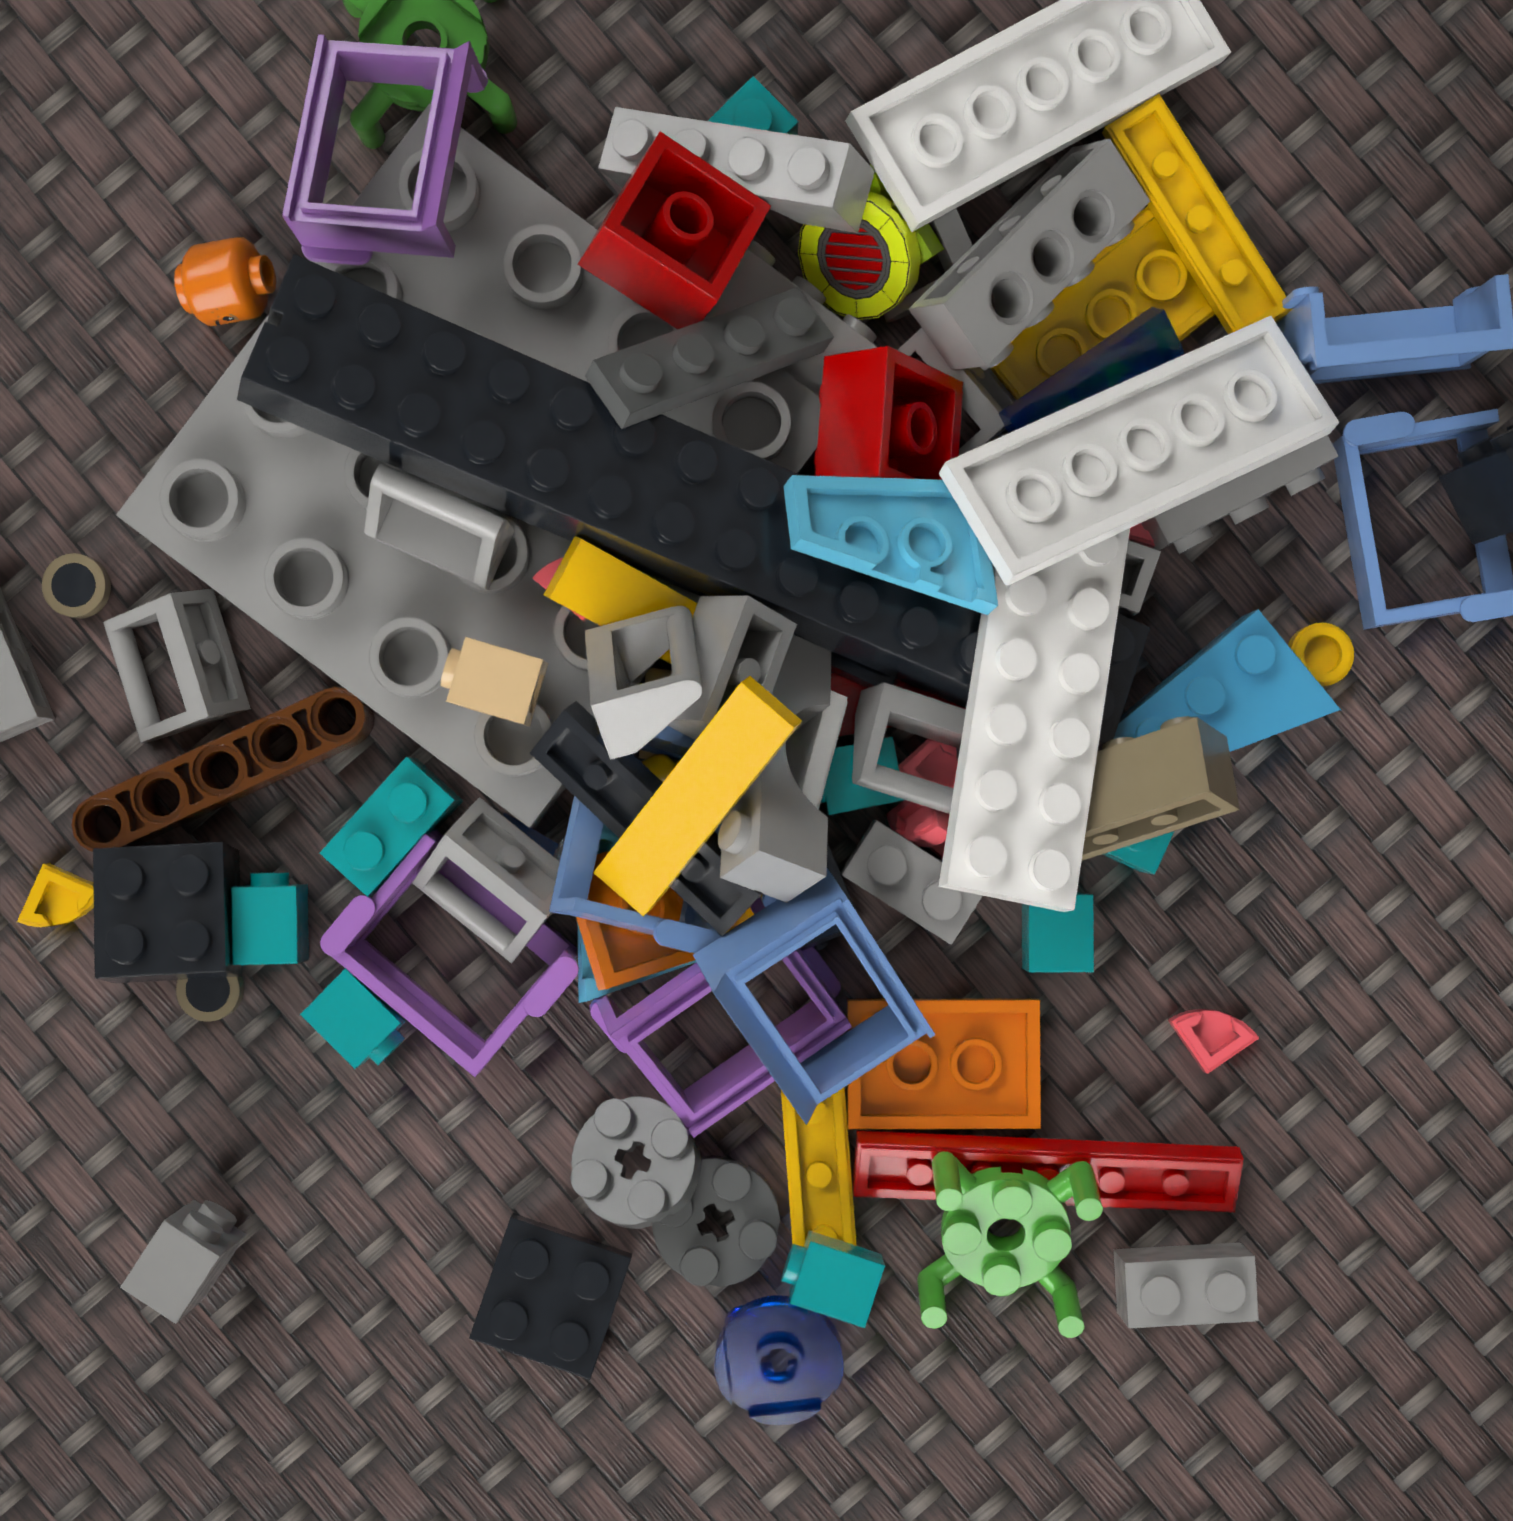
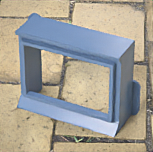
[1277,274,1513,384]
[1332,409,1513,630]
[549,726,723,954]
[693,868,935,1125]

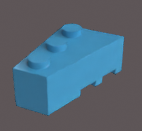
[1114,609,1341,752]

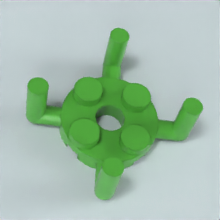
[342,0,517,149]
[917,1151,1103,1338]

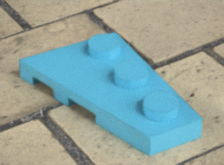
[783,475,998,615]

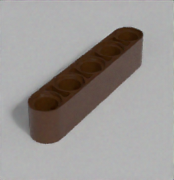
[71,687,375,852]

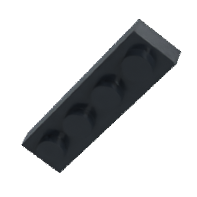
[530,701,762,936]

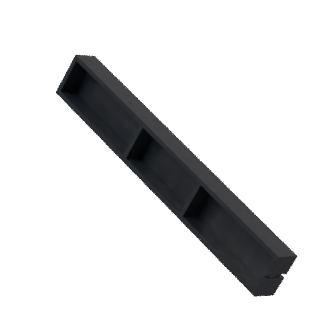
[237,254,1150,751]

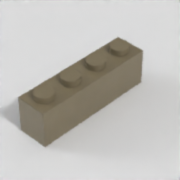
[1082,716,1240,861]

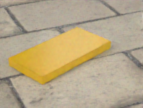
[990,206,1216,423]

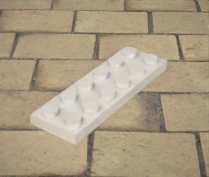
[845,0,1231,232]
[939,316,1339,586]
[938,528,1130,912]

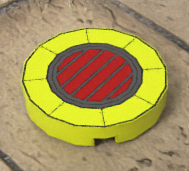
[798,191,921,320]

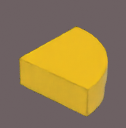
[17,863,94,927]

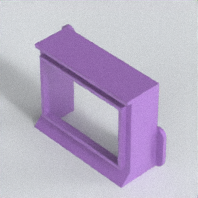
[282,34,488,265]
[320,830,579,1077]
[589,897,852,1138]

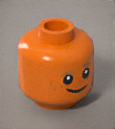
[174,237,276,326]

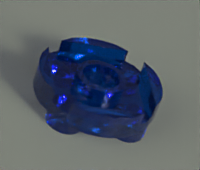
[714,1295,844,1425]

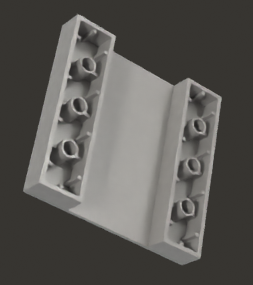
[116,104,820,828]

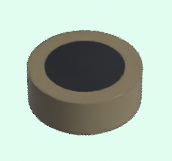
[42,553,111,619]
[176,977,244,1022]

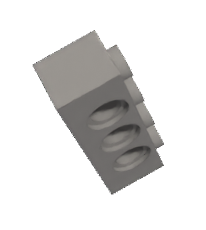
[909,139,1150,370]

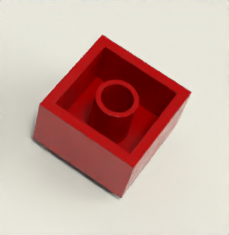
[577,131,771,330]
[814,346,964,480]

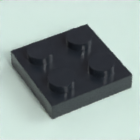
[469,1213,632,1380]

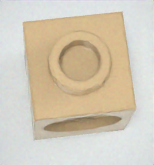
[441,637,548,727]

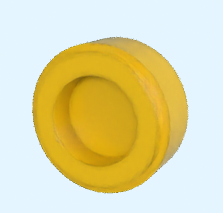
[1288,623,1354,687]

